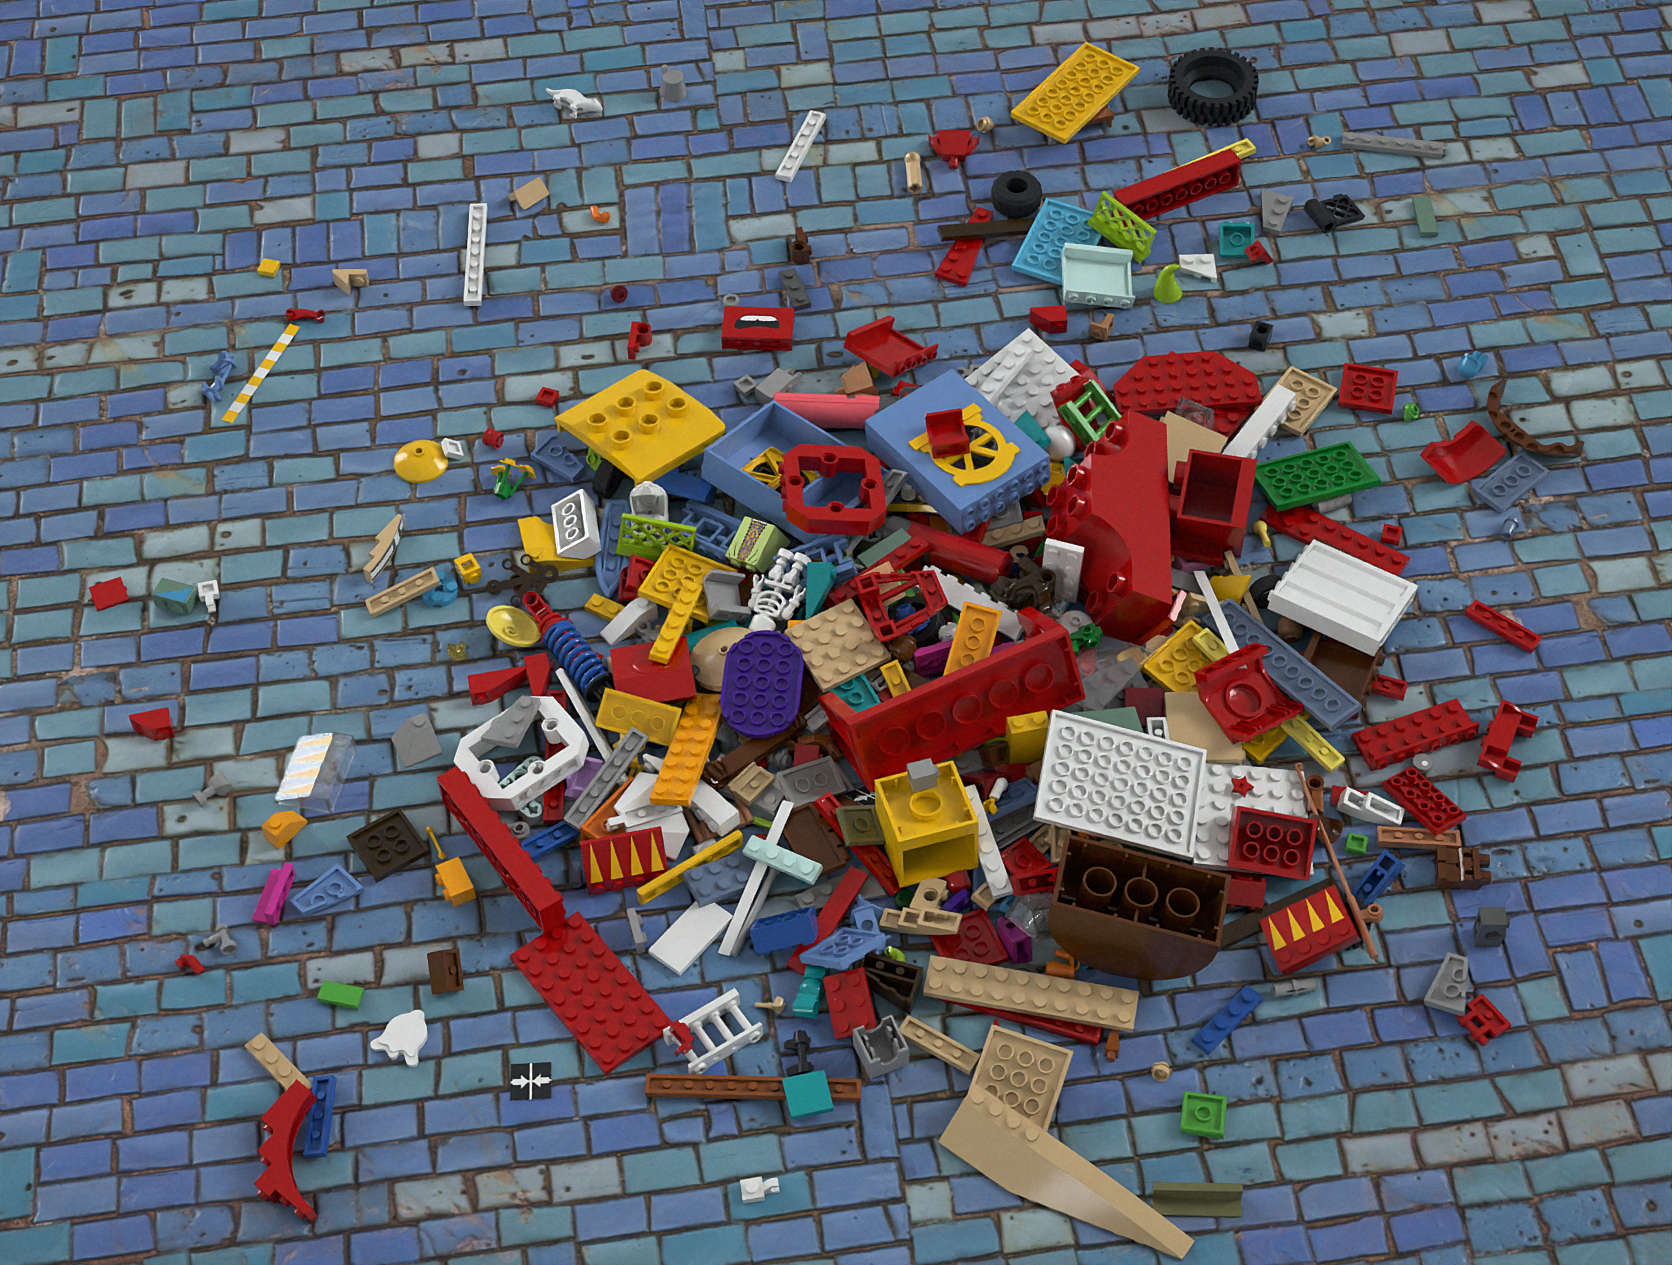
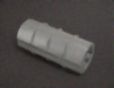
[1311,493,1352,514]

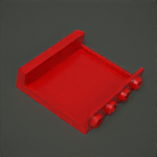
[843,315,938,378]

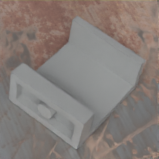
[703,569,752,623]

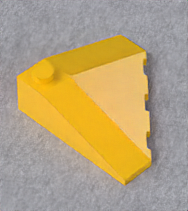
[518,516,595,575]

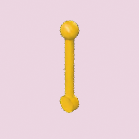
[426,826,447,860]

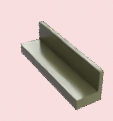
[1152,1182,1243,1218]

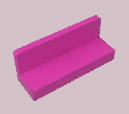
[252,862,296,926]

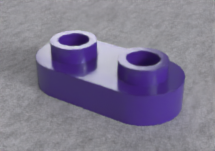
[941,888,973,913]

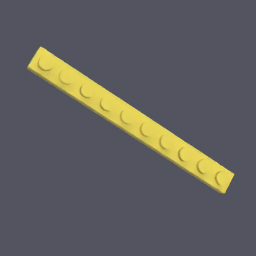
[1192,628,1345,773]

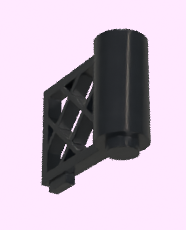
[1304,194,1365,233]

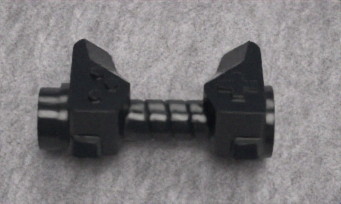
[784,1030,814,1077]

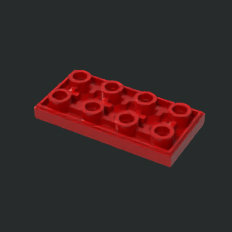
[1381,766,1467,836]

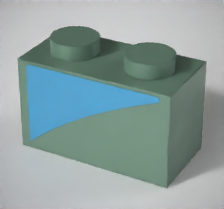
[152,578,200,615]

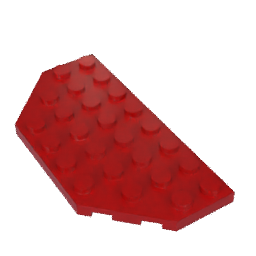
[1113,351,1262,416]

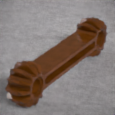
[700,712,808,792]

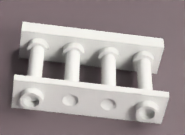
[663,988,763,1075]

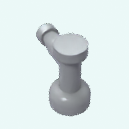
[203,924,238,956]

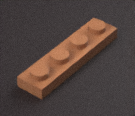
[1376,826,1461,850]

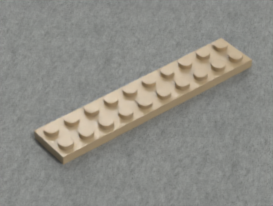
[923,955,1139,1033]

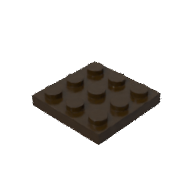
[346,807,430,883]

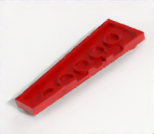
[935,207,993,287]

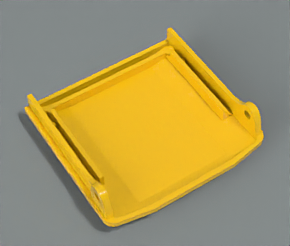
[554,369,726,487]

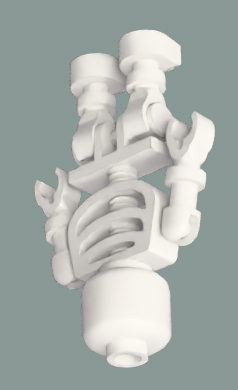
[748,548,811,632]

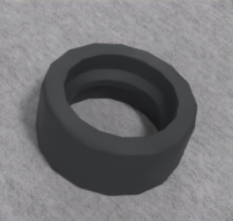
[1249,575,1282,609]

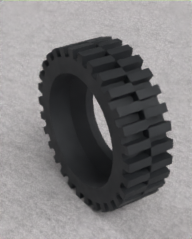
[1168,47,1259,127]

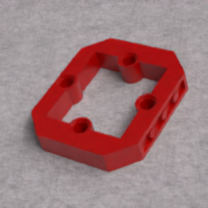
[778,444,887,536]

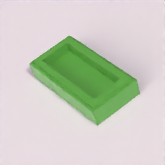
[317,980,365,1010]

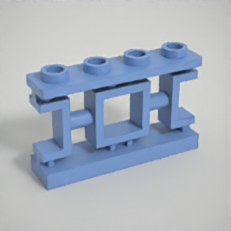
[665,499,742,566]
[773,534,858,601]

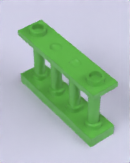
[1057,379,1121,447]

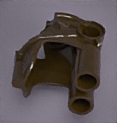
[991,556,1056,615]

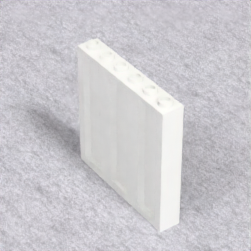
[1267,540,1418,656]

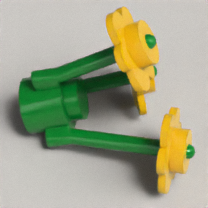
[491,458,536,500]

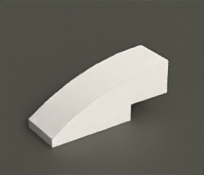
[1336,787,1405,827]

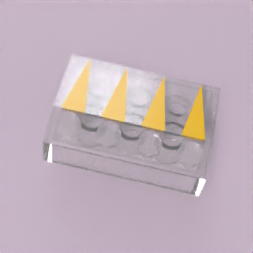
[274,732,356,813]

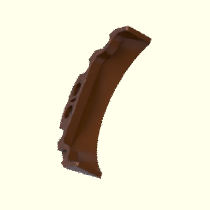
[1487,379,1585,458]

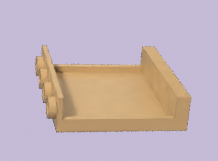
[1159,411,1228,487]
[1164,692,1246,765]

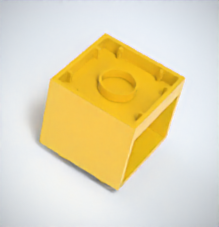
[874,760,979,888]

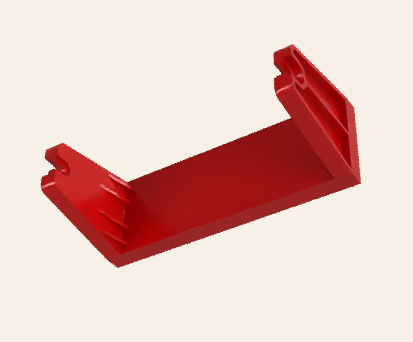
[818,606,1086,793]

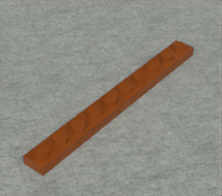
[645,1073,861,1102]

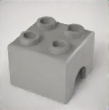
[853,1015,909,1079]

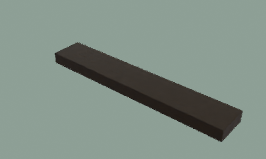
[937,218,1035,242]

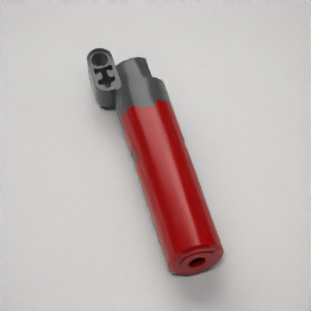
[854,516,1013,585]

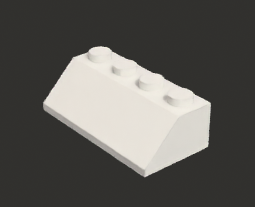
[551,489,601,559]

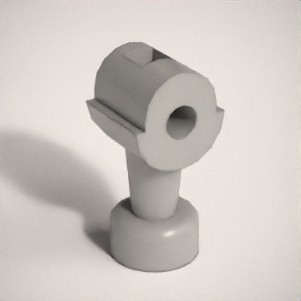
[192,774,232,807]

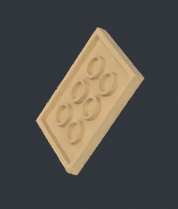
[1254,366,1338,437]

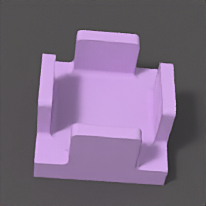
[564,757,608,802]

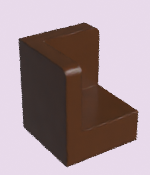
[978,740,1008,768]

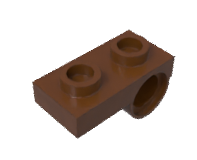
[791,227,812,263]

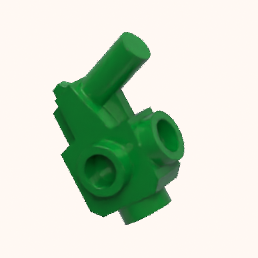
[1069,623,1103,657]

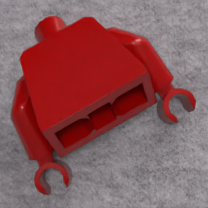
[928,130,980,169]

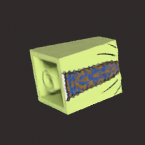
[725,516,791,573]

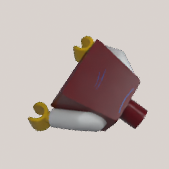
[961,770,1012,815]

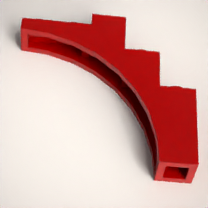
[254,1079,318,1223]

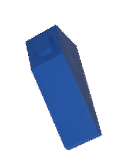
[1351,850,1405,906]

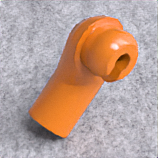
[590,205,611,223]

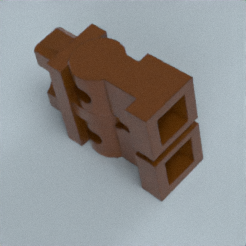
[1434,844,1491,890]

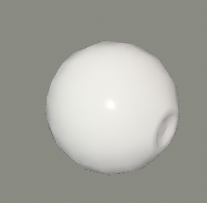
[1044,425,1076,462]

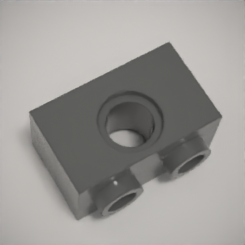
[1472,907,1510,947]

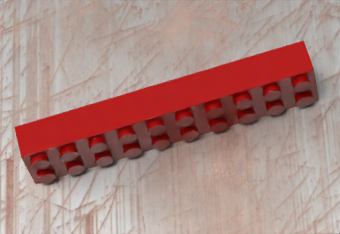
[436,766,566,934]

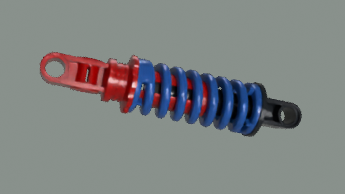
[523,591,615,703]

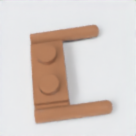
[682,791,754,844]

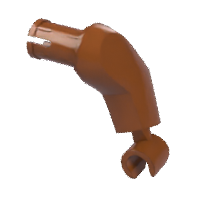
[785,733,844,763]

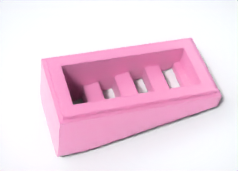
[1172,556,1215,574]

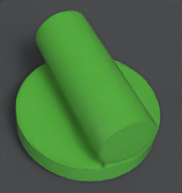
[1403,402,1419,422]

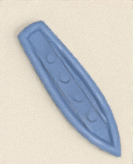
[595,499,632,598]

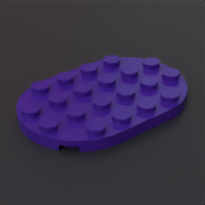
[720,630,804,738]

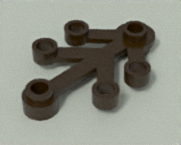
[486,554,559,607]

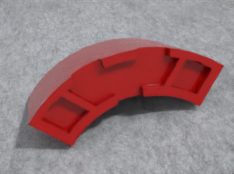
[1420,420,1507,484]

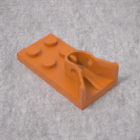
[580,776,635,841]

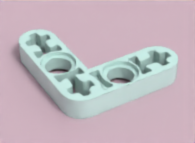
[499,756,543,823]

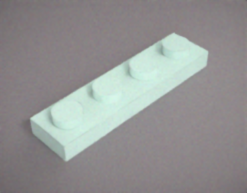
[742,835,823,885]

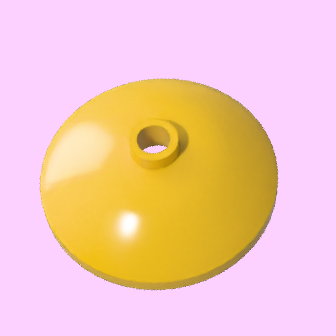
[394,440,449,483]

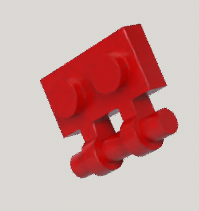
[1454,994,1511,1046]

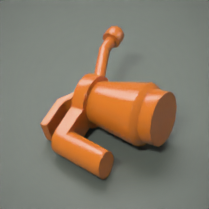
[1045,948,1080,980]

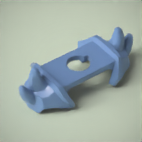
[202,351,237,402]
[849,894,892,956]

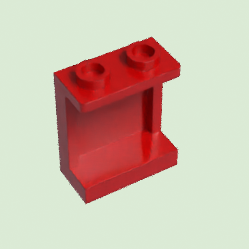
[925,408,970,459]

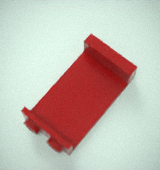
[1050,375,1104,453]

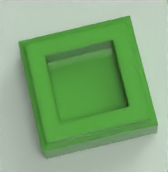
[1344,832,1369,857]

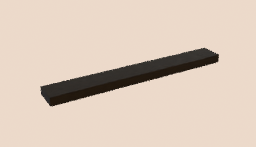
[1218,876,1343,952]

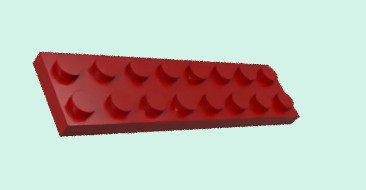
[1259,503,1410,577]

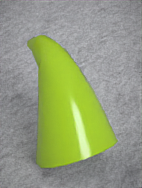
[1153,264,1182,304]

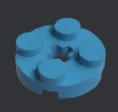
[421,571,458,607]

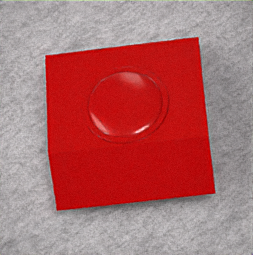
[610,636,697,705]
[1194,642,1305,745]

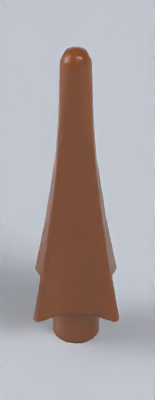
[1104,1029,1120,1063]

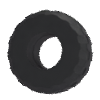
[991,170,1042,218]

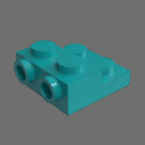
[1218,221,1254,258]

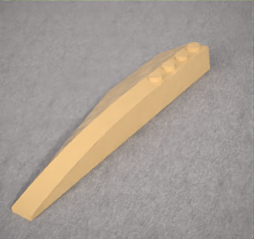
[938,1084,1195,1260]

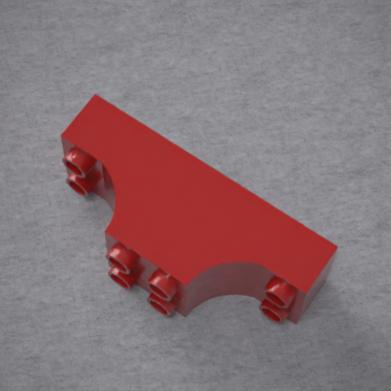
[1046,409,1172,643]

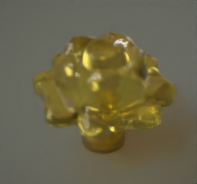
[447,641,467,661]

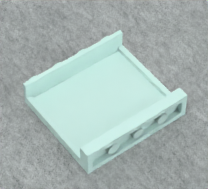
[1061,242,1135,309]

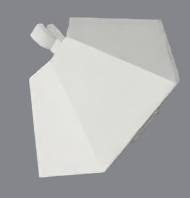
[606,772,690,861]

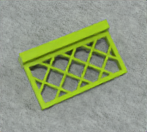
[1087,191,1157,264]
[616,513,697,562]

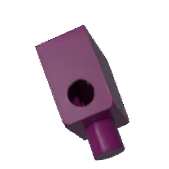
[996,916,1033,965]

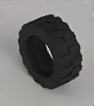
[592,458,624,499]

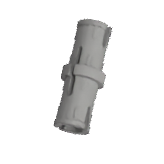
[1271,978,1316,998]

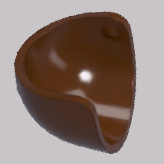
[1309,813,1344,844]

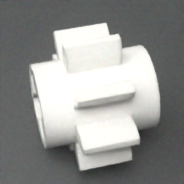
[939,622,957,642]

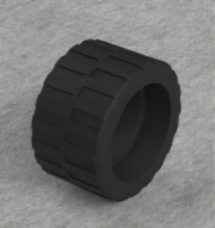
[888,595,948,661]

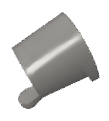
[659,64,687,102]

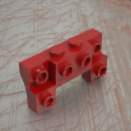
[1477,699,1539,783]

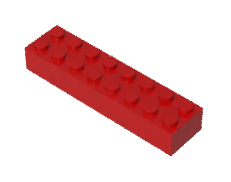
[1112,148,1242,227]

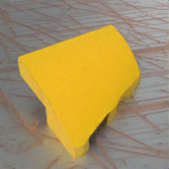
[1202,574,1252,605]

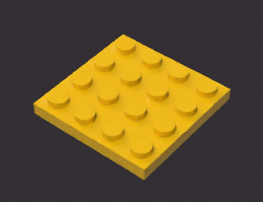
[637,543,738,623]

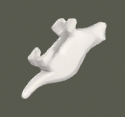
[545,88,603,119]

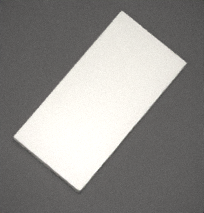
[648,901,733,976]

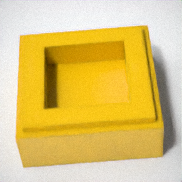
[257,258,281,277]

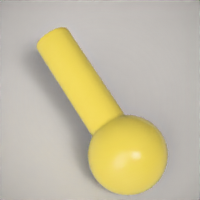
[1252,520,1271,547]

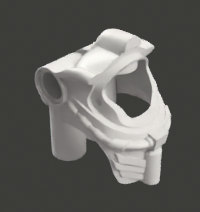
[630,481,669,535]

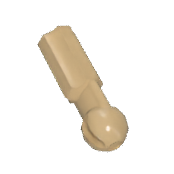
[904,152,922,194]

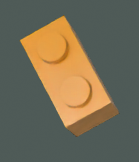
[435,856,476,908]

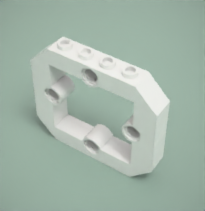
[454,696,590,811]

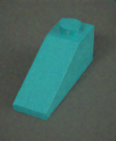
[805,562,837,620]

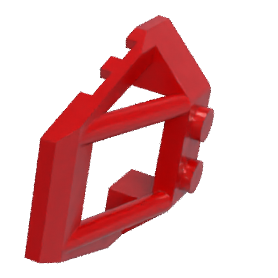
[854,570,948,643]

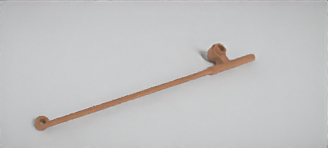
[1295,762,1383,960]

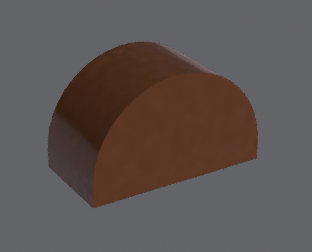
[1048,834,1231,980]

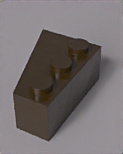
[857,952,923,1015]

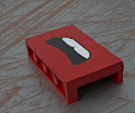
[721,306,795,351]

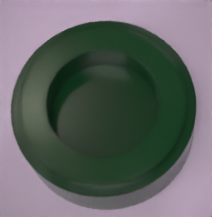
[895,890,914,910]

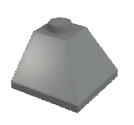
[391,712,442,769]

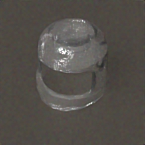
[709,721,739,757]

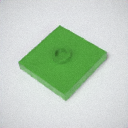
[1180,1091,1227,1139]

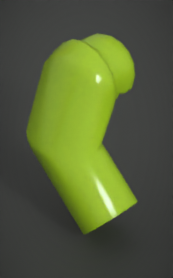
[884,946,905,962]

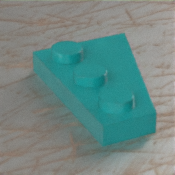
[1014,410,1051,450]

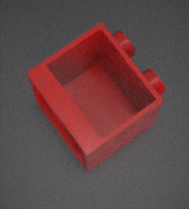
[1169,449,1257,558]

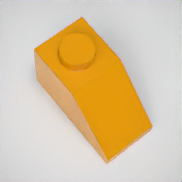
[261,810,308,849]

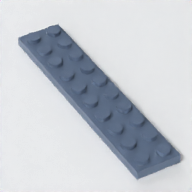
[1201,598,1362,731]

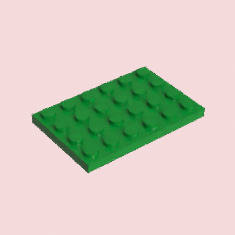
[1254,441,1381,512]

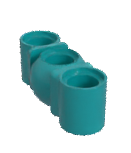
[793,964,830,1019]

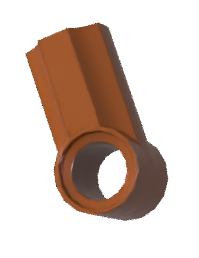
[1305,774,1324,816]

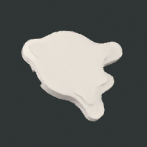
[370,1010,428,1068]

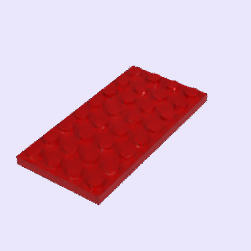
[509,911,673,1075]

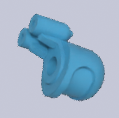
[1458,350,1489,378]

